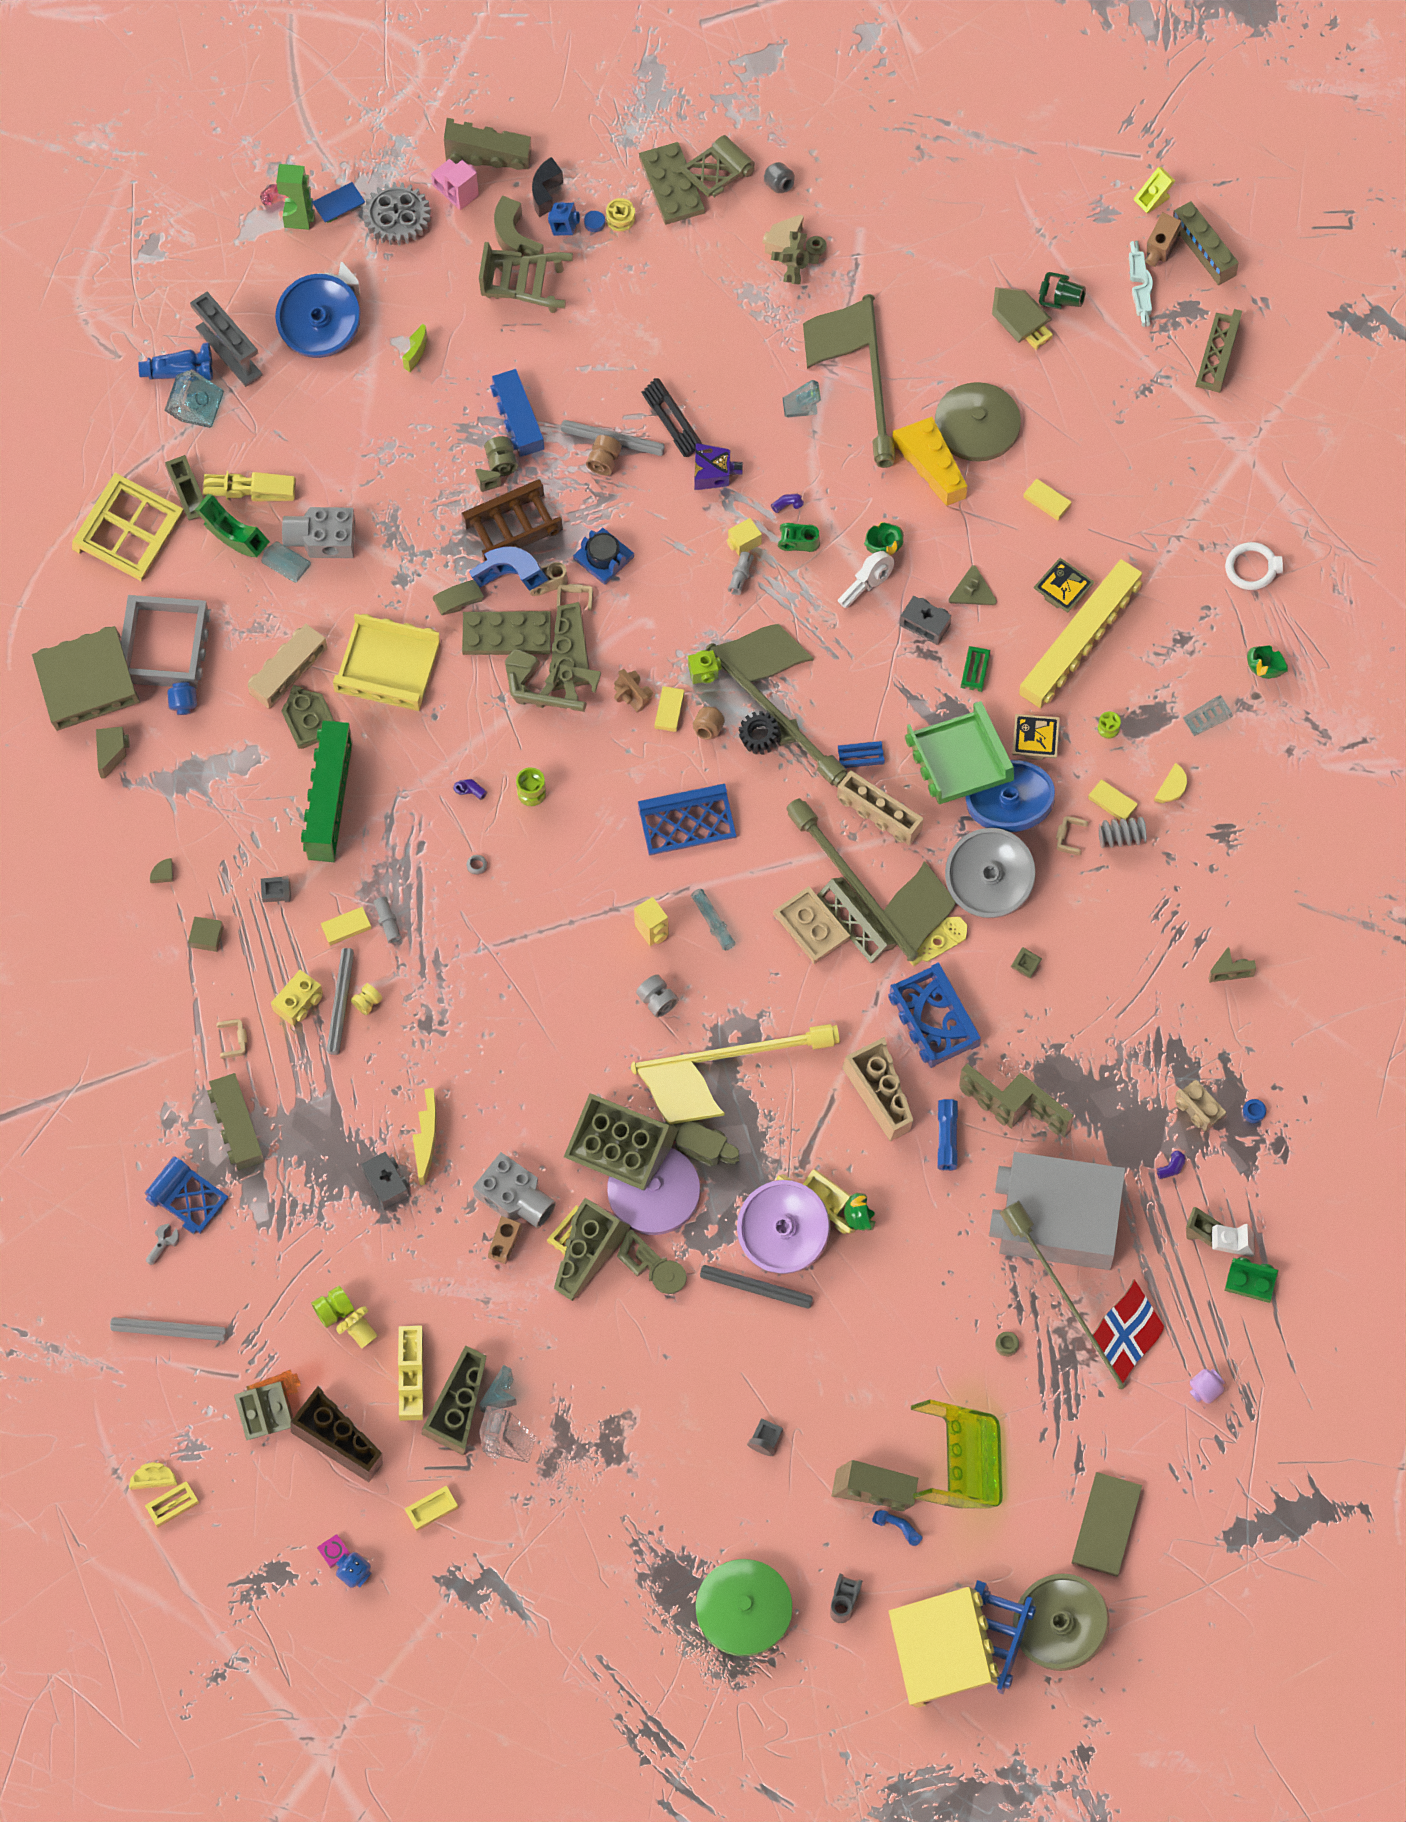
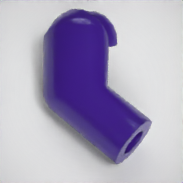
[771,494,804,513]
[453,779,487,800]

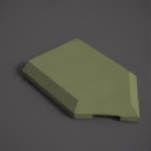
[992,287,1052,343]
[281,685,334,749]

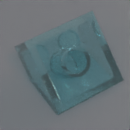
[164,369,224,428]

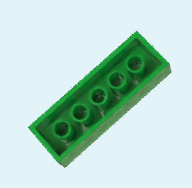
[301,720,353,863]

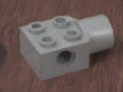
[282,507,355,558]
[473,1152,556,1228]

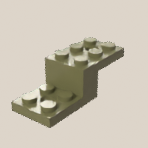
[959,1063,1074,1138]

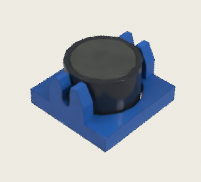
[573,527,634,585]

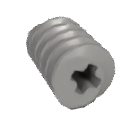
[1099,817,1146,849]

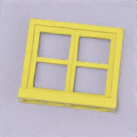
[72,473,183,581]

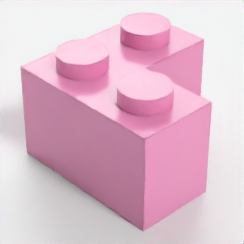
[431,159,479,210]

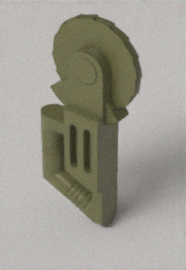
[617,1229,687,1294]

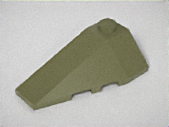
[554,1198,631,1301]

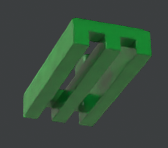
[960,646,990,692]

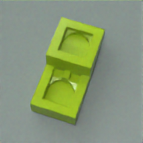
[402,324,427,372]

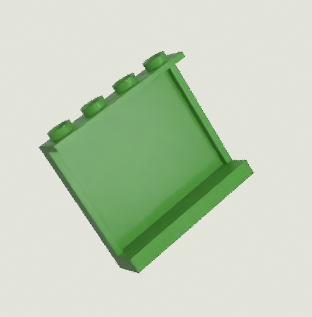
[905,701,1014,805]

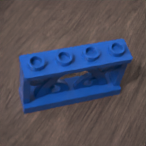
[888,962,981,1068]

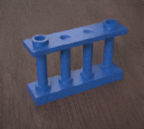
[974,1580,1036,1695]

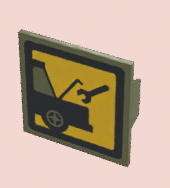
[1033,558,1095,613]

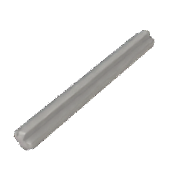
[561,420,665,456]
[327,948,354,1055]
[110,1317,226,1341]

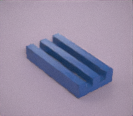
[838,741,885,768]

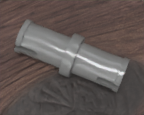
[728,552,754,595]
[374,897,401,943]

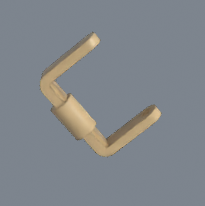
[557,584,593,610]
[1056,816,1089,855]
[216,1019,248,1059]

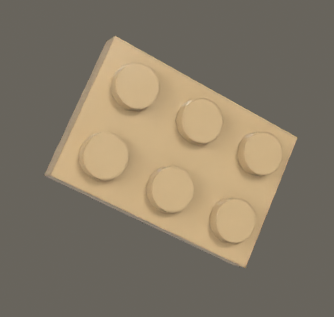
[773,886,850,964]

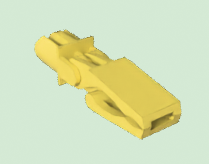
[203,471,296,501]

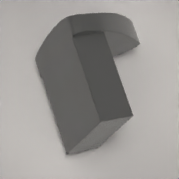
[261,875,291,903]
[747,1418,783,1456]

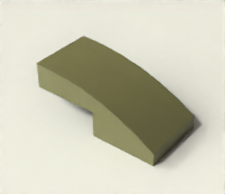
[432,580,484,615]

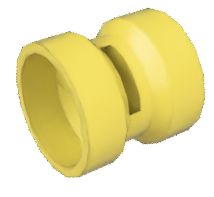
[351,983,383,1015]

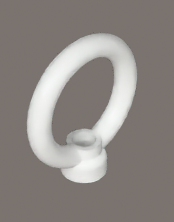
[1225,542,1283,590]

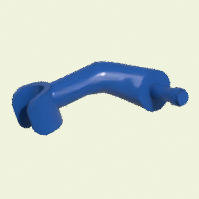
[872,1510,922,1546]

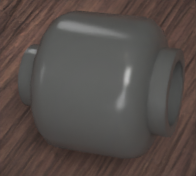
[764,162,795,194]

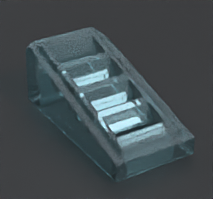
[1182,695,1233,736]

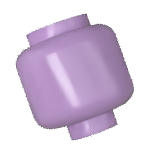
[1190,1369,1225,1404]

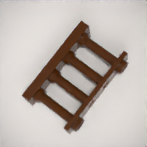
[461,479,563,562]

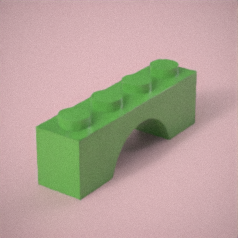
[276,164,315,230]

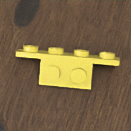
[776,1169,856,1234]

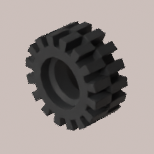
[739,711,781,755]

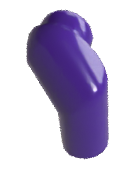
[1156,1150,1186,1179]

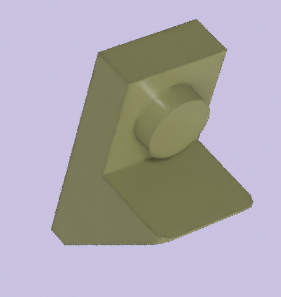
[1208,947,1256,983]
[1186,1207,1224,1247]

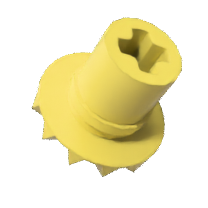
[336,1306,378,1349]

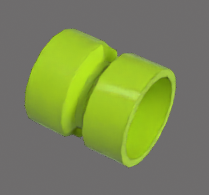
[516,767,546,806]
[311,1285,355,1328]

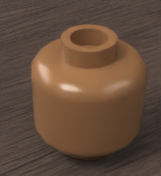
[693,707,725,740]

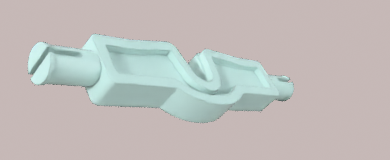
[1128,241,1153,327]

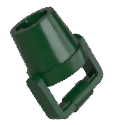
[1039,272,1086,310]

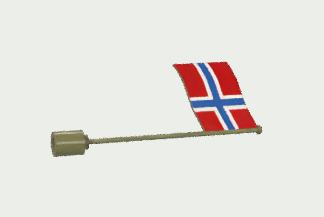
[999,1200,1164,1389]

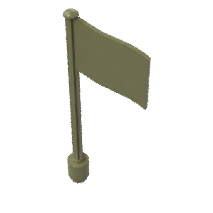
[803,294,895,468]
[705,624,848,788]
[786,798,956,961]

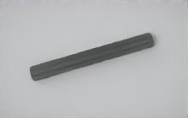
[700,1265,813,1309]

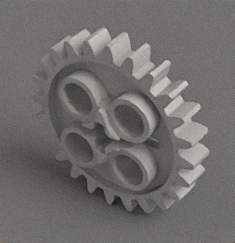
[362,182,431,246]

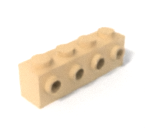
[837,770,924,846]

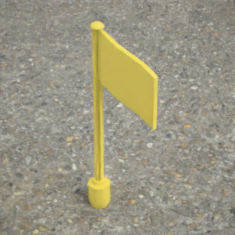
[631,1024,840,1125]

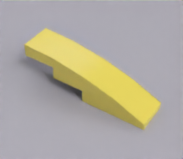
[412,1088,437,1185]
[398,1326,423,1421]

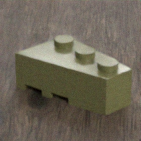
[831,1460,919,1511]

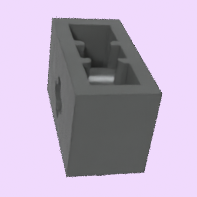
[900,595,952,645]
[361,1151,410,1210]

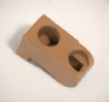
[488,1216,523,1264]

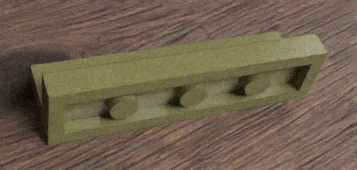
[1195,309,1242,393]
[817,877,897,963]

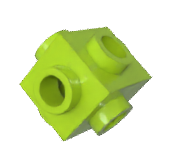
[688,650,722,684]

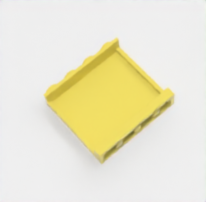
[333,614,440,711]
[889,1587,999,1708]

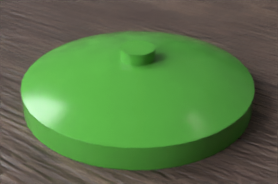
[696,1559,792,1656]

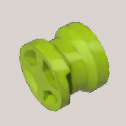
[1097,711,1121,739]

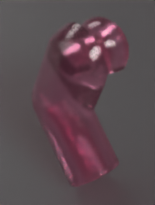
[260,184,282,205]

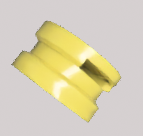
[606,198,635,231]

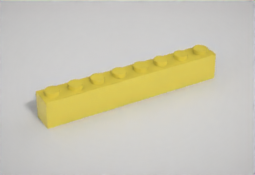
[1019,559,1143,709]

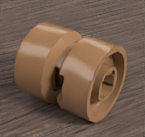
[586,435,622,476]

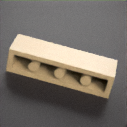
[247,623,327,709]

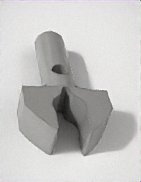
[146,1224,179,1265]

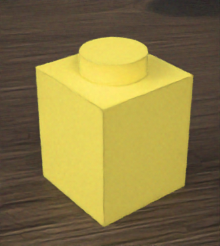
[727,518,762,556]

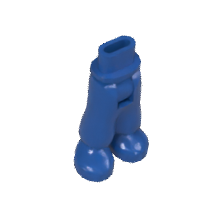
[138,342,213,381]

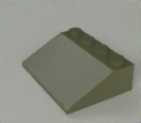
[564,1093,679,1191]

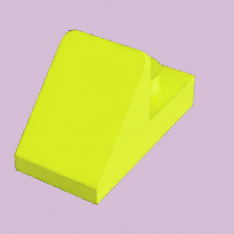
[1133,167,1175,213]

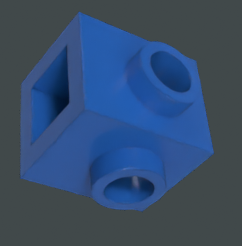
[548,202,580,236]

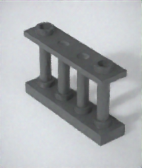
[190,291,263,387]

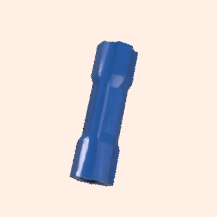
[937,1099,958,1171]

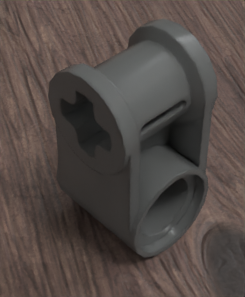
[830,1573,863,1623]

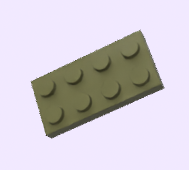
[639,142,705,225]
[462,611,551,655]

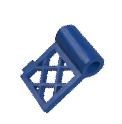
[145,1156,228,1235]

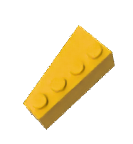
[892,417,967,506]

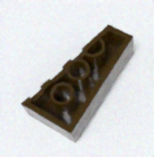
[290,1386,383,1482]

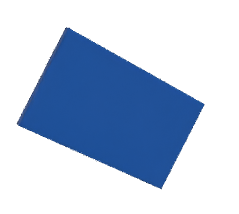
[313,182,365,223]

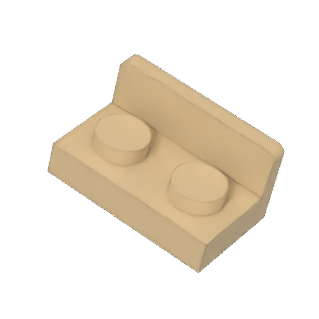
[1175,1079,1227,1132]

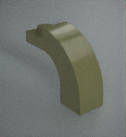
[494,195,544,256]

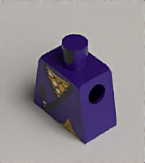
[694,444,743,490]

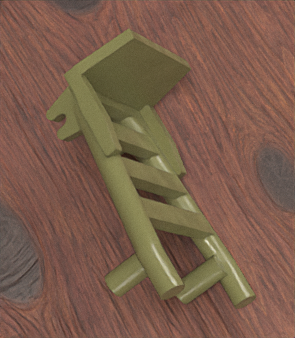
[479,242,573,313]

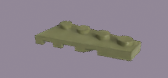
[549,602,590,691]

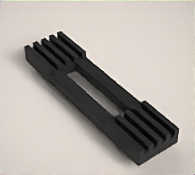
[641,378,702,457]

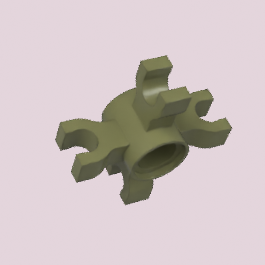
[771,231,819,284]

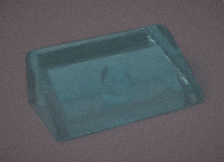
[261,541,311,583]

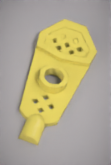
[910,917,967,966]

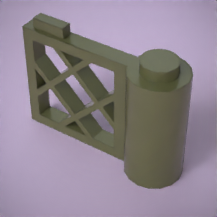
[681,135,755,198]

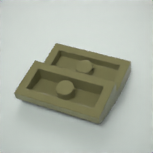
[234,1381,293,1441]

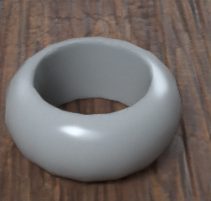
[466,855,487,875]

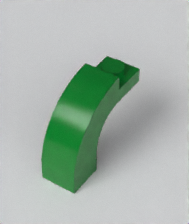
[195,494,270,558]

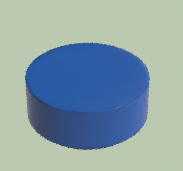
[584,211,605,232]
[1242,1099,1266,1123]

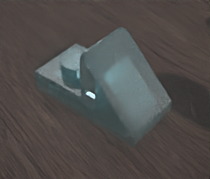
[782,380,821,418]
[479,1365,517,1413]

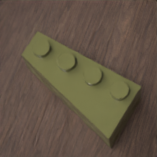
[444,118,532,170]
[421,1345,486,1455]

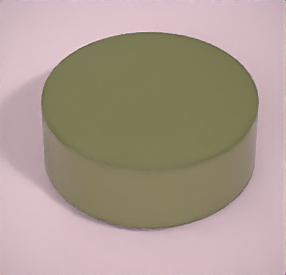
[995,1332,1019,1357]

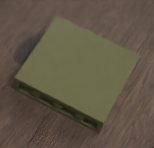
[32,626,140,731]

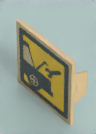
[1012,714,1060,760]

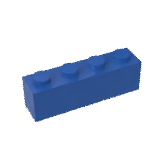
[490,369,544,457]

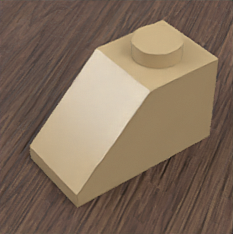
[762,215,804,255]

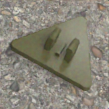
[948,565,997,605]

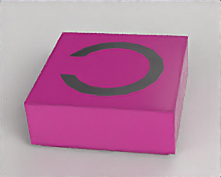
[317,1534,350,1569]

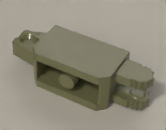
[665,1120,739,1167]

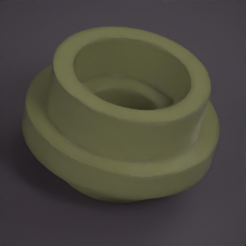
[806,236,827,256]

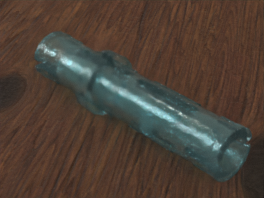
[691,888,736,951]

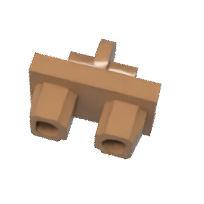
[614,669,653,712]

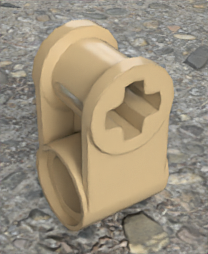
[530,562,568,596]

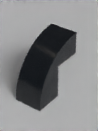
[532,157,563,217]

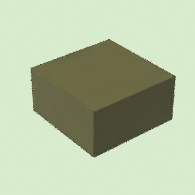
[188,916,223,952]

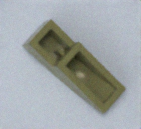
[165,455,203,521]

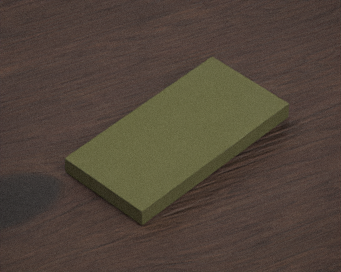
[1071,1472,1142,1577]

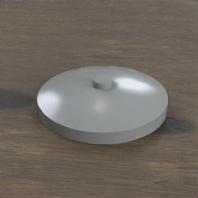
[945,828,1036,918]

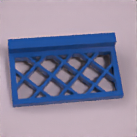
[638,784,736,856]

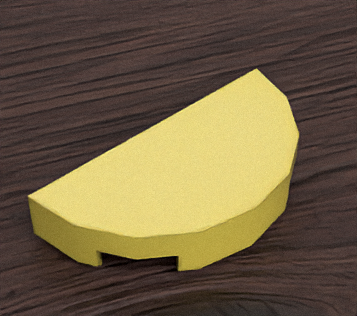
[1154,763,1187,803]
[129,1462,177,1490]

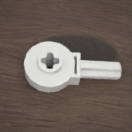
[838,551,894,608]

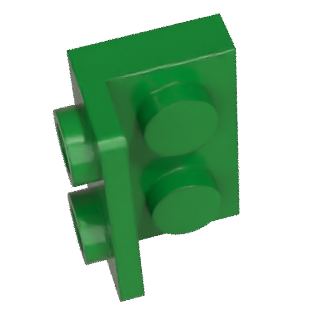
[1224,1257,1278,1303]

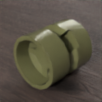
[484,436,518,477]

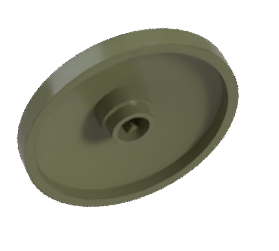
[935,382,1021,461]
[1013,1574,1110,1671]

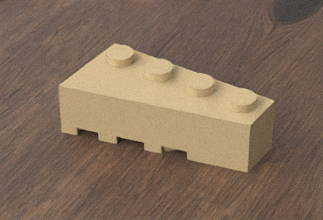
[842,1037,913,1142]

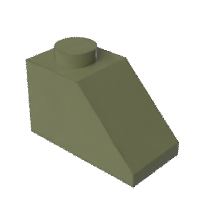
[96,727,130,778]

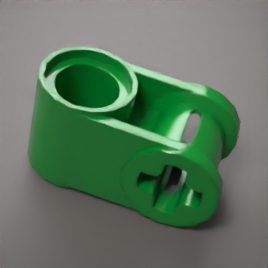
[778,523,820,552]

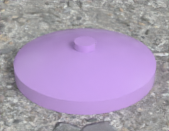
[607,1148,700,1235]
[737,1180,830,1274]

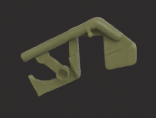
[505,649,601,712]

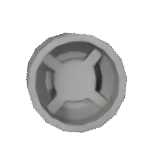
[636,974,679,1018]

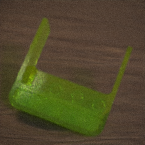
[911,1399,1003,1509]

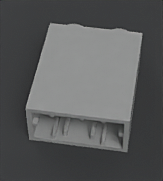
[989,1152,1125,1270]

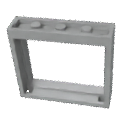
[121,595,211,689]

